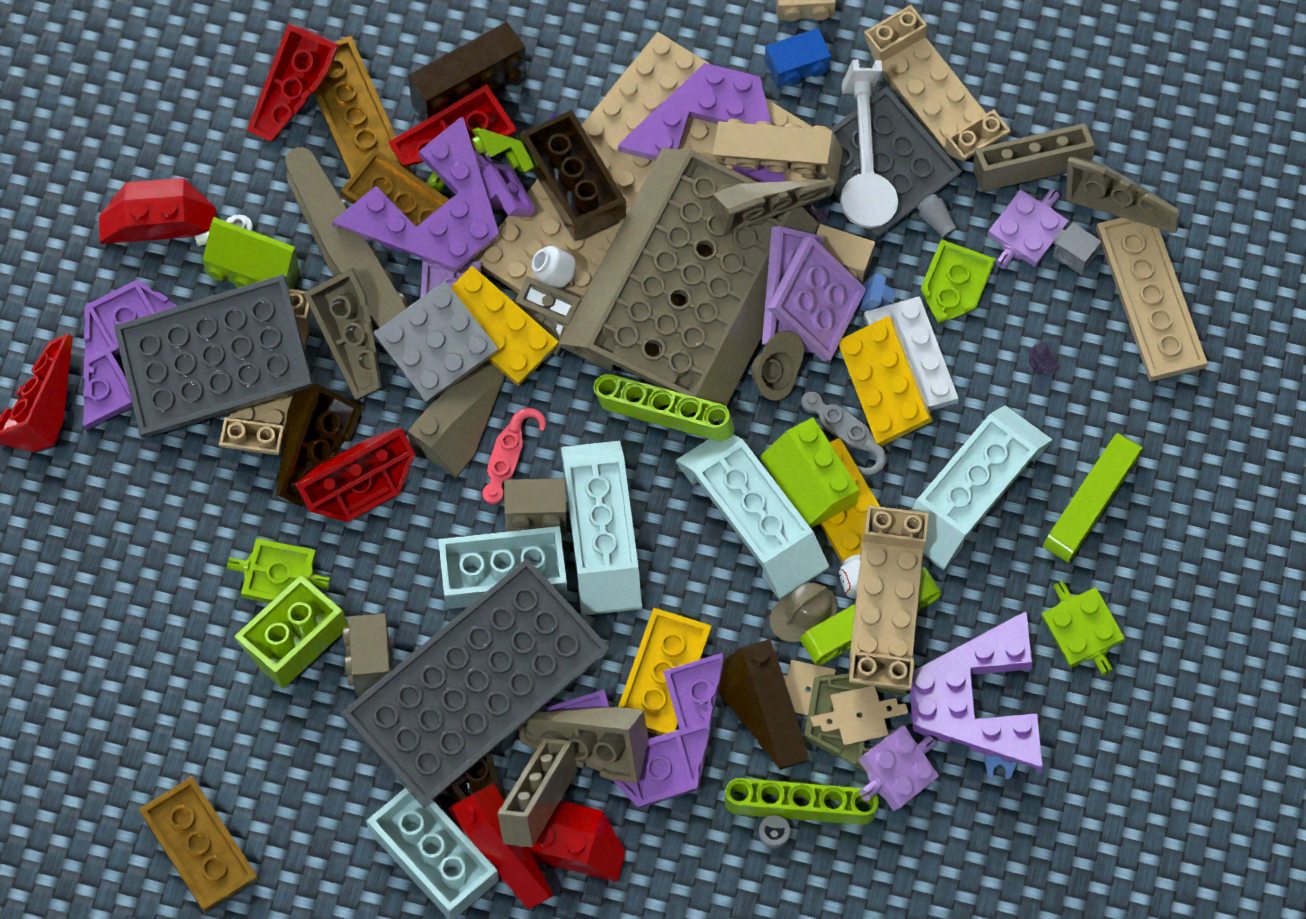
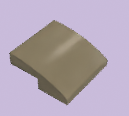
[515,276,581,357]

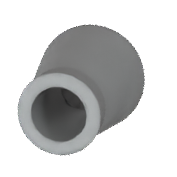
[917,194,957,238]

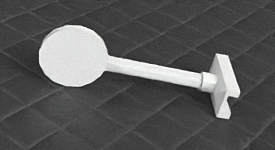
[840,60,898,229]

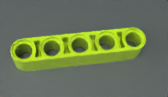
[593,374,735,441]
[1042,432,1143,563]
[799,567,942,666]
[724,778,878,825]

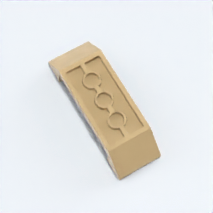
[864,5,1011,161]
[219,289,311,455]
[849,505,929,690]

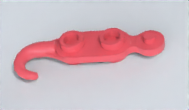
[482,408,546,505]

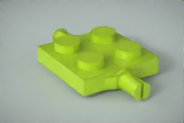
[227,538,331,603]
[1041,581,1125,676]

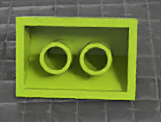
[203,217,300,289]
[760,417,859,528]
[234,575,349,689]

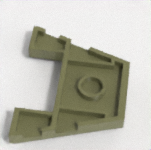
[804,673,906,772]

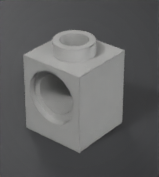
[1053,222,1101,275]

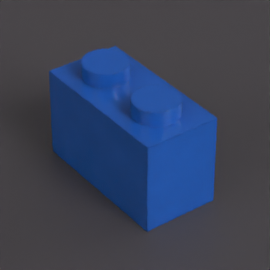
[764,28,831,88]

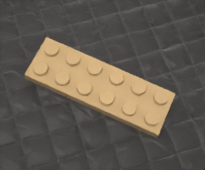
[1096,218,1208,382]

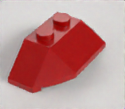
[99,178,216,244]
[295,427,415,522]
[528,801,626,882]

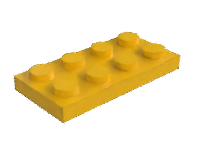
[450,266,559,387]
[839,315,933,446]
[820,438,880,565]
[618,607,712,735]

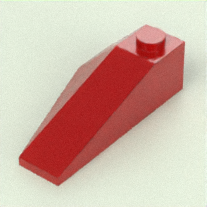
[247,23,340,142]
[388,84,517,167]
[0,333,73,452]
[448,784,554,909]

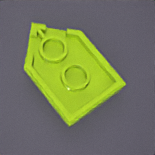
[921,239,996,324]

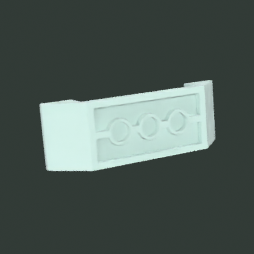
[910,405,1053,570]
[676,434,829,600]
[561,441,642,616]

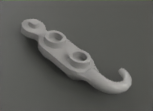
[801,392,886,475]

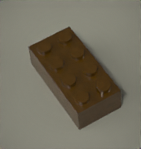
[408,22,526,121]
[520,110,626,242]

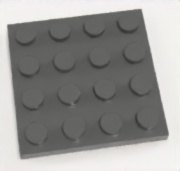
[817,86,962,241]

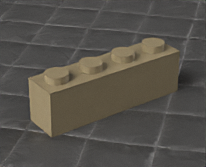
[973,123,1095,192]
[498,738,577,847]

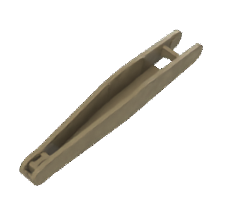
[285,147,408,332]

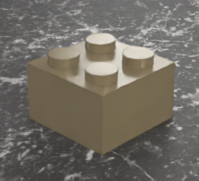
[504,478,567,535]
[343,613,391,696]

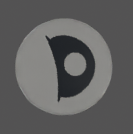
[759,815,790,849]

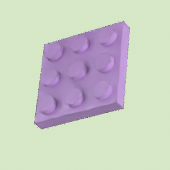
[767,236,866,361]

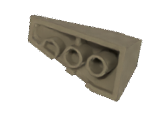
[1066,157,1179,233]
[710,179,835,235]
[303,268,382,400]
[408,360,506,479]
[518,707,648,783]

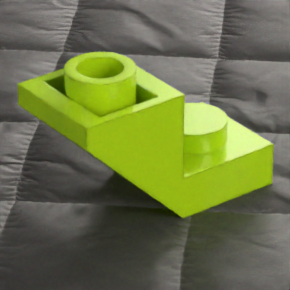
[472,128,534,172]

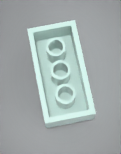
[438,526,567,609]
[366,788,498,919]

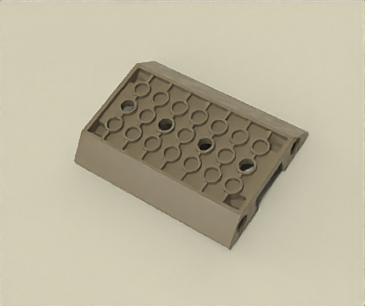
[558,148,819,424]

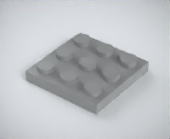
[373,281,499,404]

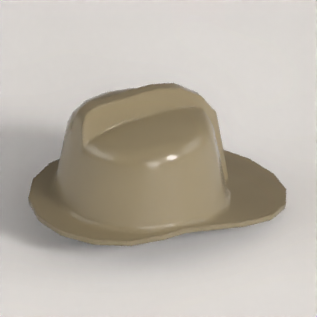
[751,330,804,401]
[769,583,837,643]

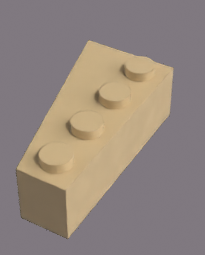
[713,119,843,183]

